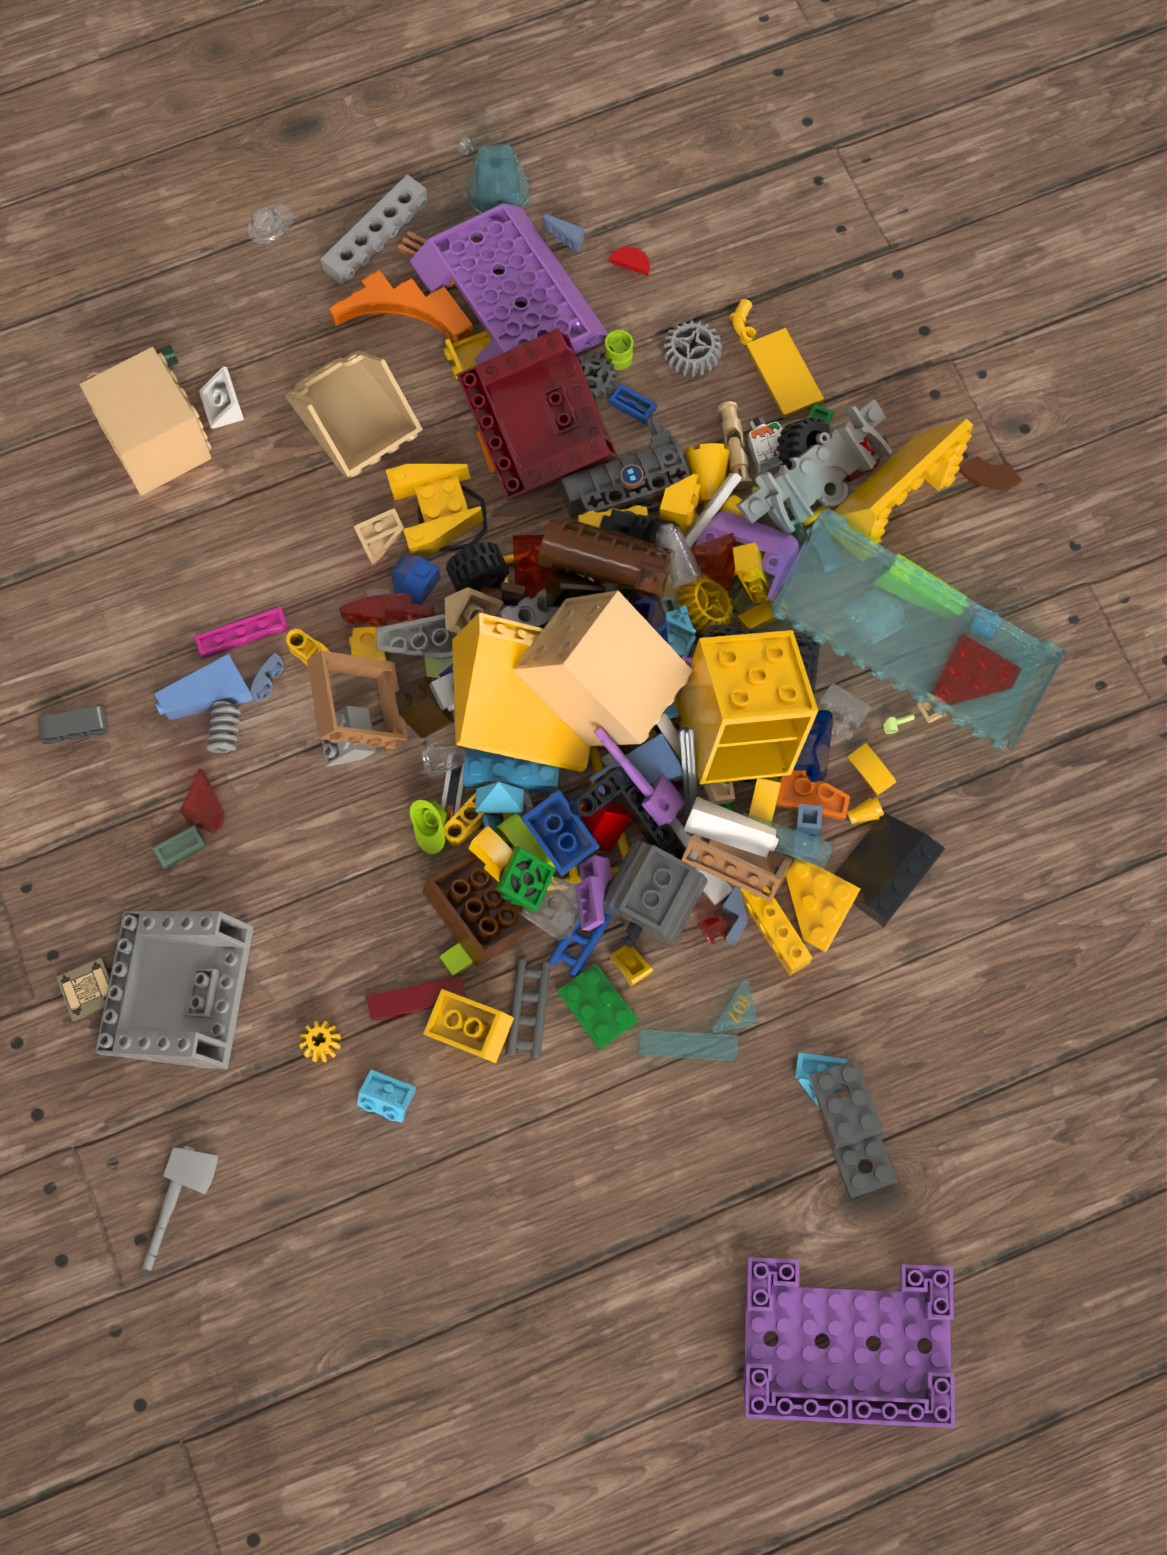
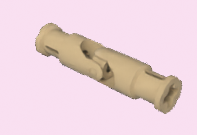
[718,401,753,490]

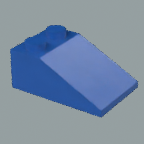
[521,790,600,876]

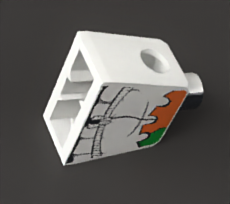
[747,417,783,474]

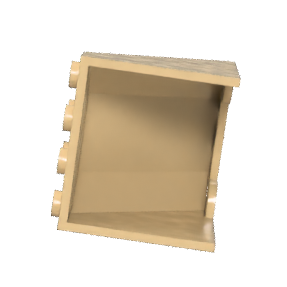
[285,351,423,477]

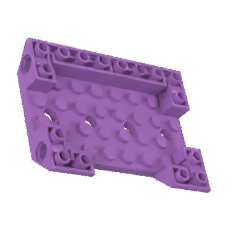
[410,203,608,365]
[744,1257,955,1428]

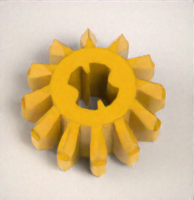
[299,1021,341,1062]

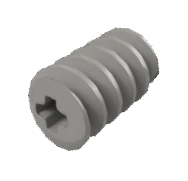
[206,701,241,753]

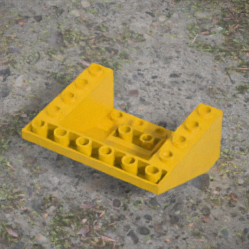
[823,419,973,563]
[452,612,591,772]

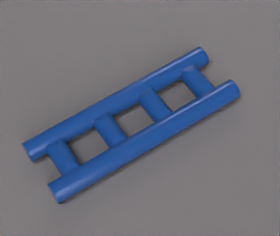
[547,894,612,978]

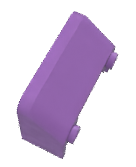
[687,511,799,604]

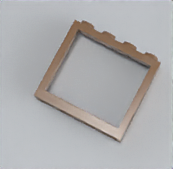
[307,651,408,749]
[681,834,793,902]

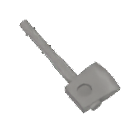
[142,1145,218,1271]

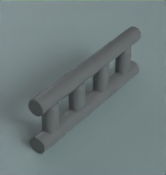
[506,959,551,1059]

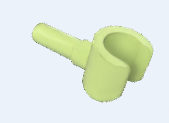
[883,714,915,734]

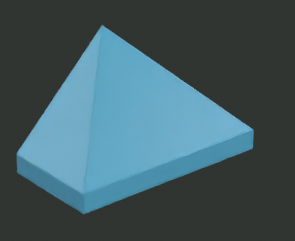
[475,782,524,813]

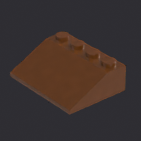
[422,854,540,967]

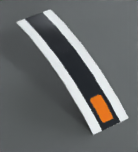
[441,756,465,820]

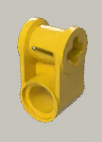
[286,629,330,666]

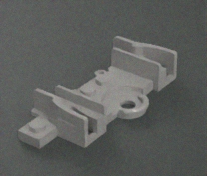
[737,399,893,533]

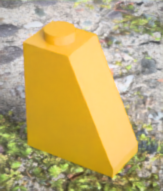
[748,777,781,827]

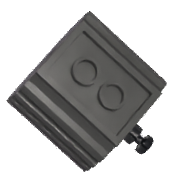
[604,841,708,948]

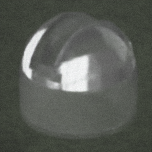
[457,136,475,155]

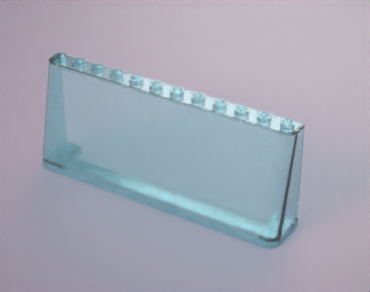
[770,508,1068,751]

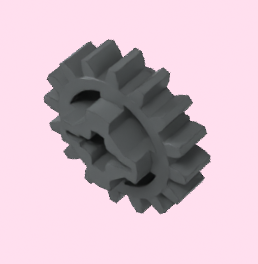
[580,354,617,401]

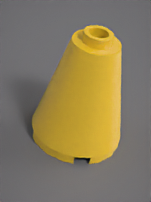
[685,443,730,507]

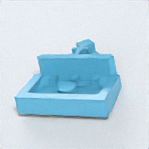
[650,605,696,658]
[795,1052,847,1106]

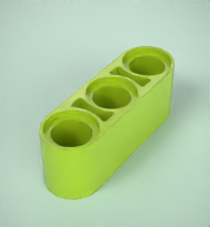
[496,813,556,869]

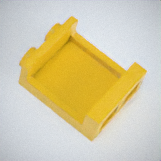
[443,331,492,379]

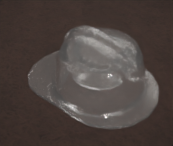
[247,204,294,245]

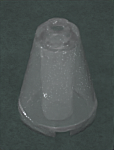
[656,523,704,588]

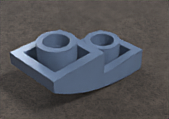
[250,652,285,703]

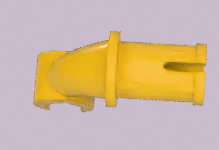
[730,299,756,345]

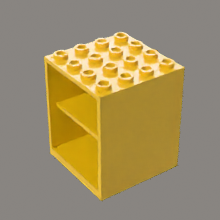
[678,630,818,784]

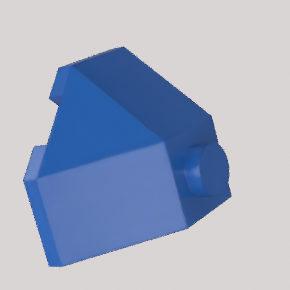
[391,554,441,614]

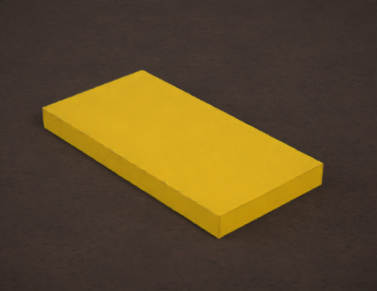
[746,328,824,418]

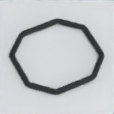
[417,486,488,551]

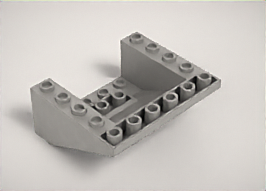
[95,911,254,1069]

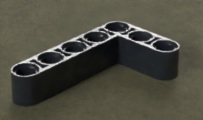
[569,766,686,860]

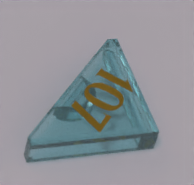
[712,979,758,1033]

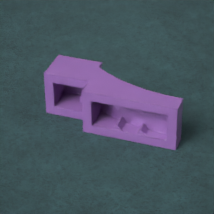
[575,855,612,931]

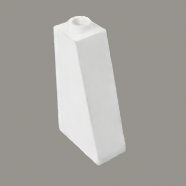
[684,797,779,857]

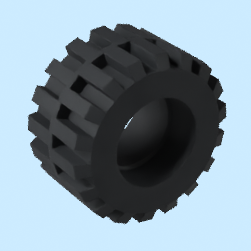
[777,417,830,470]
[446,542,509,592]

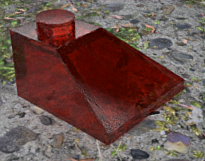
[180,768,225,834]

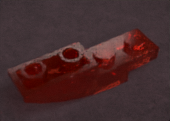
[339,594,435,627]

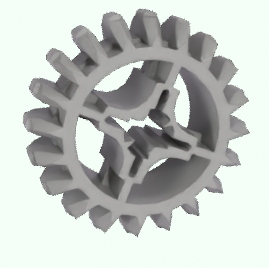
[663,319,722,377]

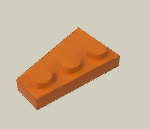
[776,766,850,821]

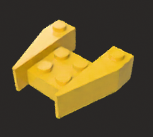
[386,464,484,557]

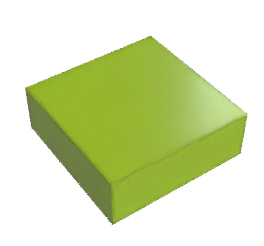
[439,943,473,977]

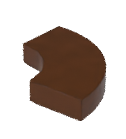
[958,456,1022,489]

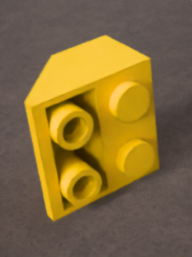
[659,474,701,535]

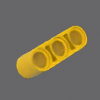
[444,793,492,846]

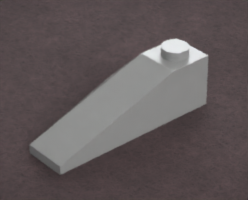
[376,614,457,660]

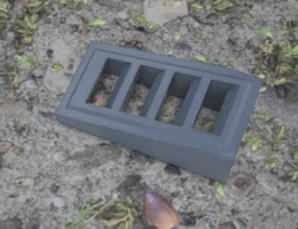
[543,214,584,252]

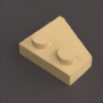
[353,508,404,567]

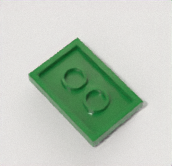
[557,963,639,1051]

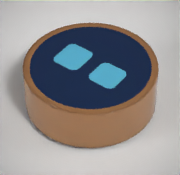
[620,464,643,489]

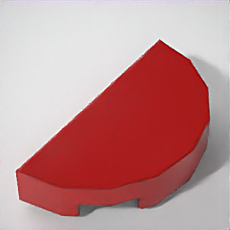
[608,247,650,276]

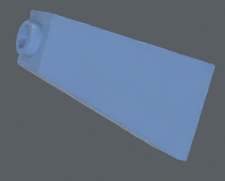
[154,654,253,720]
[590,733,683,800]

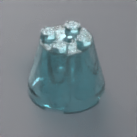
[467,144,530,214]

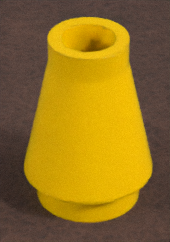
[847,797,884,825]

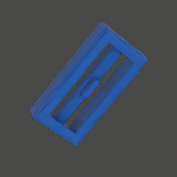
[608,384,657,425]

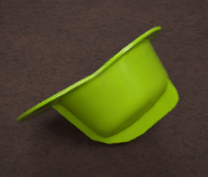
[410,799,448,854]

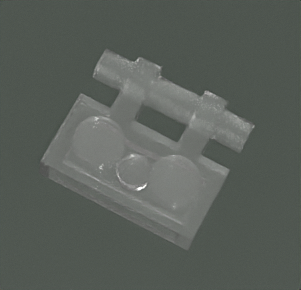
[815,683,872,741]

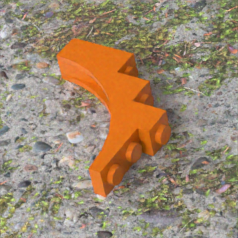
[329,270,474,343]

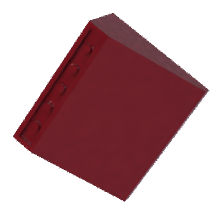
[457,328,619,500]

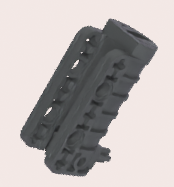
[559,417,690,518]

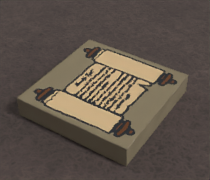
[56,958,118,1022]

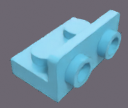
[357,1070,416,1123]

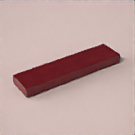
[366,976,466,1021]

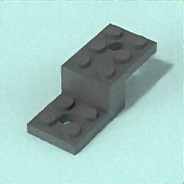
[809,1059,898,1199]

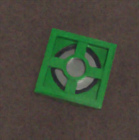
[496,846,556,912]

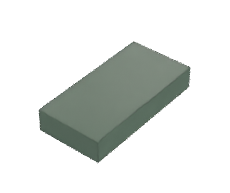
[152,825,206,870]

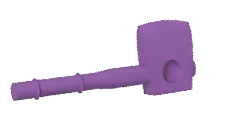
[593,726,685,826]

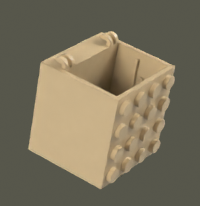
[79,346,212,496]

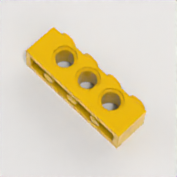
[740,885,813,976]

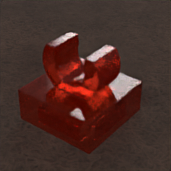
[697,913,729,944]

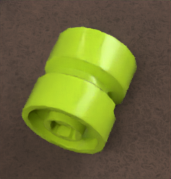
[605,330,633,370]

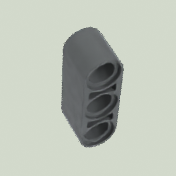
[38,707,108,744]

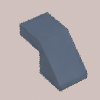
[793,804,823,859]
[722,886,748,946]

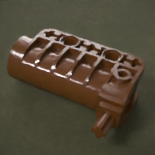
[538,519,676,602]

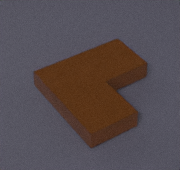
[480,582,527,606]

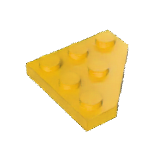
[786,855,860,952]

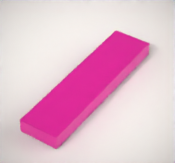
[194,606,289,659]

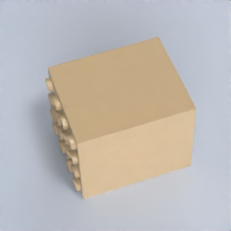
[513,591,693,746]

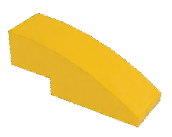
[468,826,512,882]

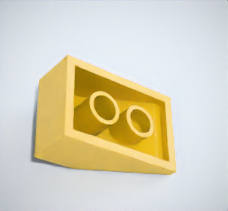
[423,989,514,1063]

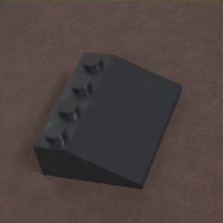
[834,812,945,928]

